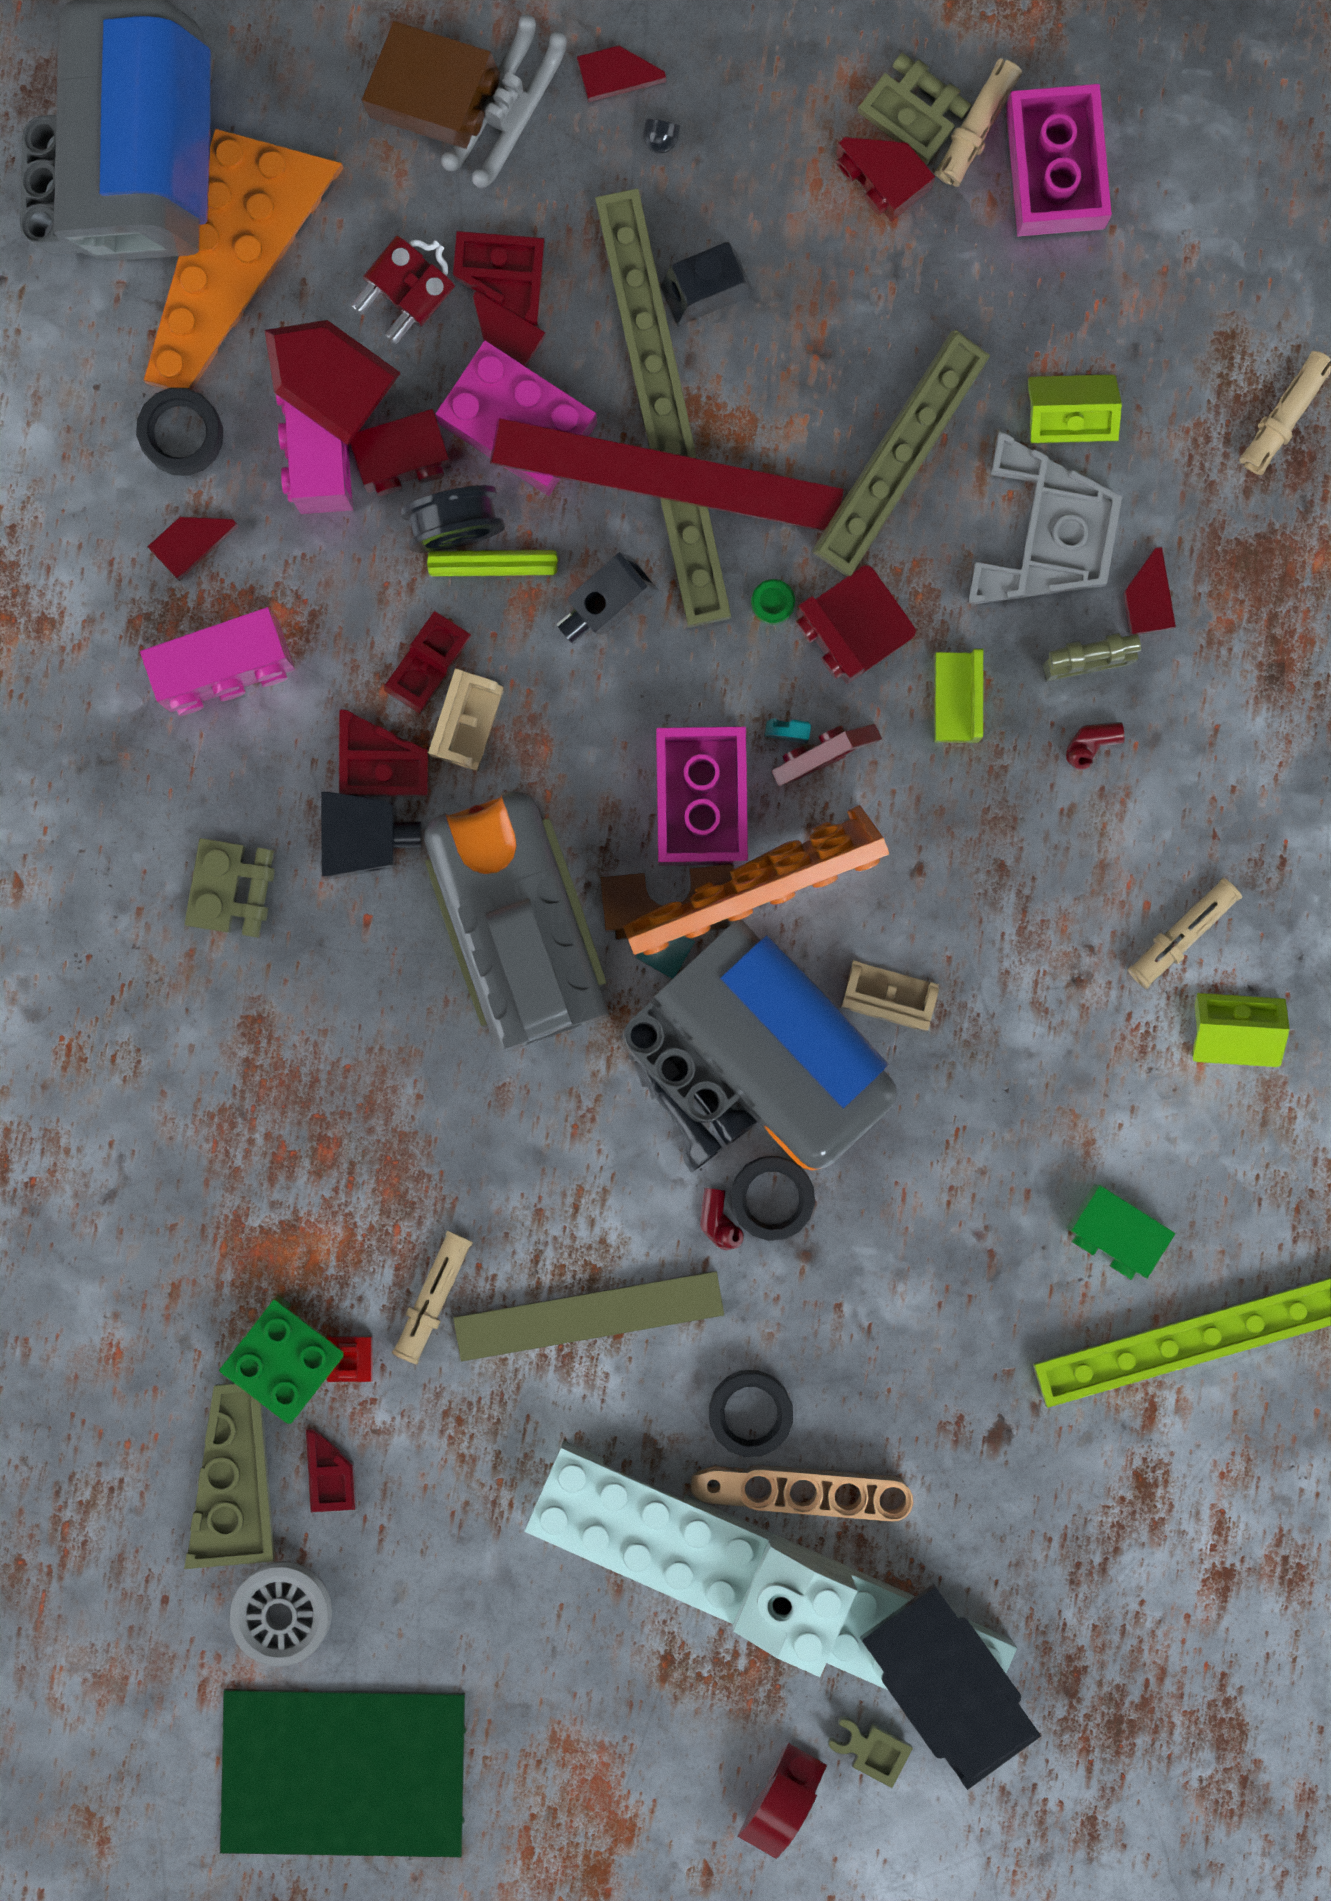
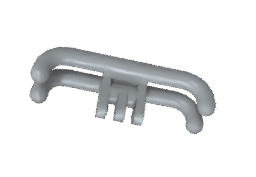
[441,14,567,189]

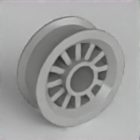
[229,1562,332,1667]

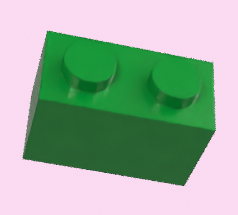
[1066,1184,1176,1280]

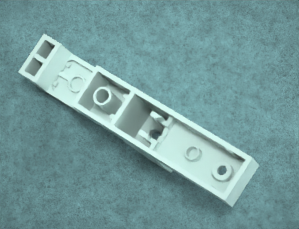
[524,1440,1017,1690]

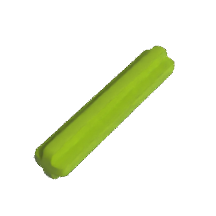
[427,550,558,576]

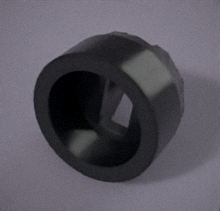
[643,119,680,153]

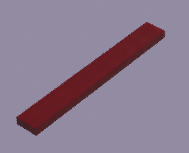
[490,418,844,532]

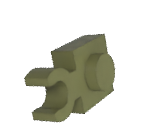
[827,1716,913,1788]

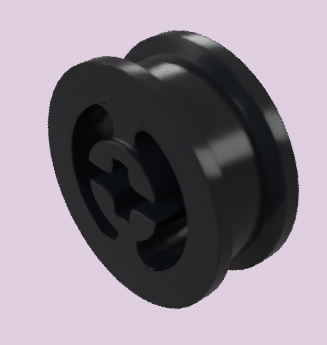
[400,485,505,553]

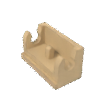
[428,668,504,772]
[840,960,939,1032]

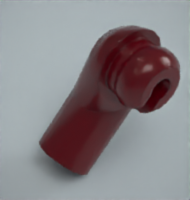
[1066,722,1125,770]
[700,1188,744,1251]

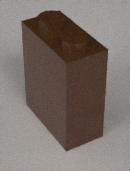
[361,21,500,149]

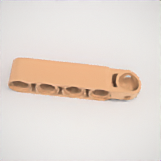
[690,1465,914,1522]

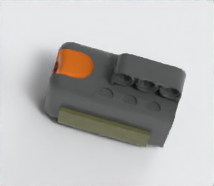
[424,791,610,1054]

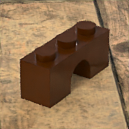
[600,864,734,940]

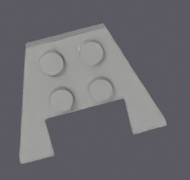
[967,432,1122,605]

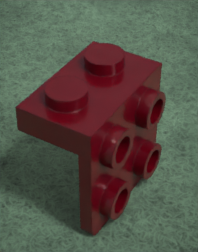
[795,565,916,685]

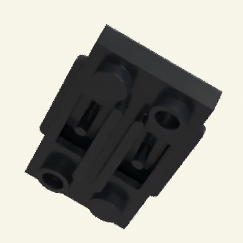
[860,1584,1041,1790]

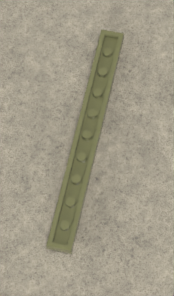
[595,188,731,628]

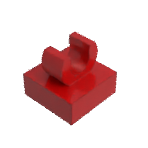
[327,1336,373,1382]

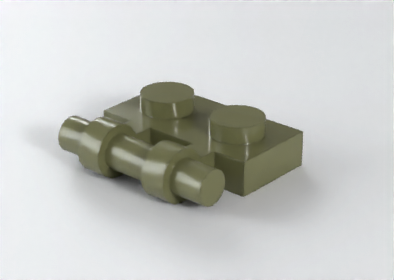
[858,52,972,164]
[1043,633,1141,682]
[184,838,275,938]

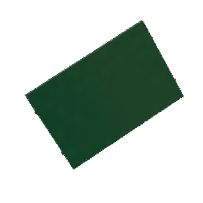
[219,1689,467,1858]

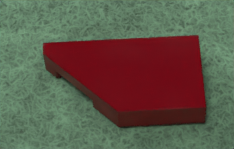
[577,45,666,103]
[473,291,546,368]
[147,517,239,581]
[1123,547,1176,635]
[306,1428,357,1513]

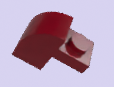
[737,1743,827,1859]

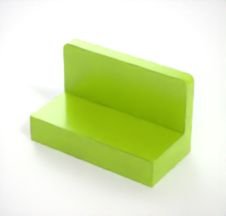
[1028,374,1122,443]
[934,648,983,743]
[1192,993,1290,1067]

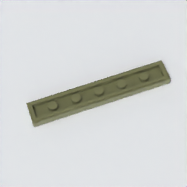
[811,330,991,576]
[453,1271,725,1362]

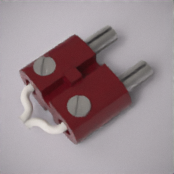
[351,236,455,344]

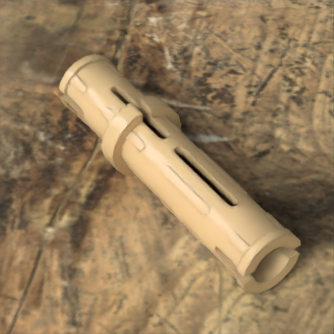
[935,58,1023,187]
[1239,351,1331,475]
[1127,877,1242,989]
[392,1230,473,1365]

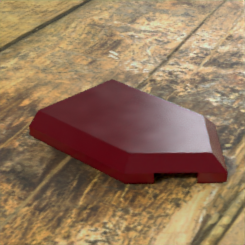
[264,320,401,446]

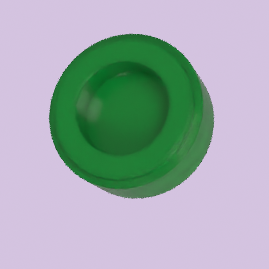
[751,579,795,625]

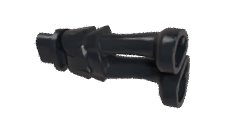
[620,1024,757,1172]

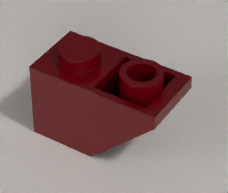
[836,137,935,222]

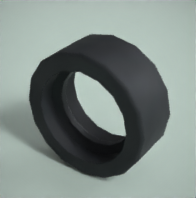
[136,388,224,476]
[730,1156,815,1241]
[709,1370,793,1457]

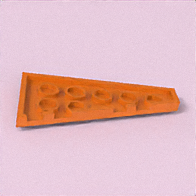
[144,129,343,390]
[623,805,889,955]

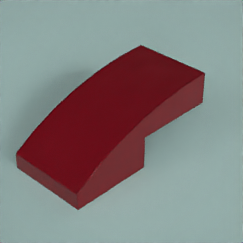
[384,611,471,715]

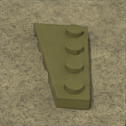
[184,1383,275,1569]

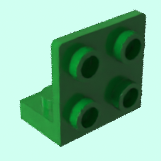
[219,1294,344,1424]

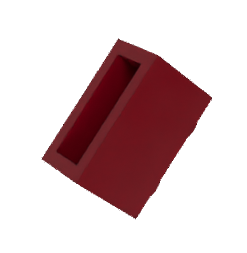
[350,409,451,496]

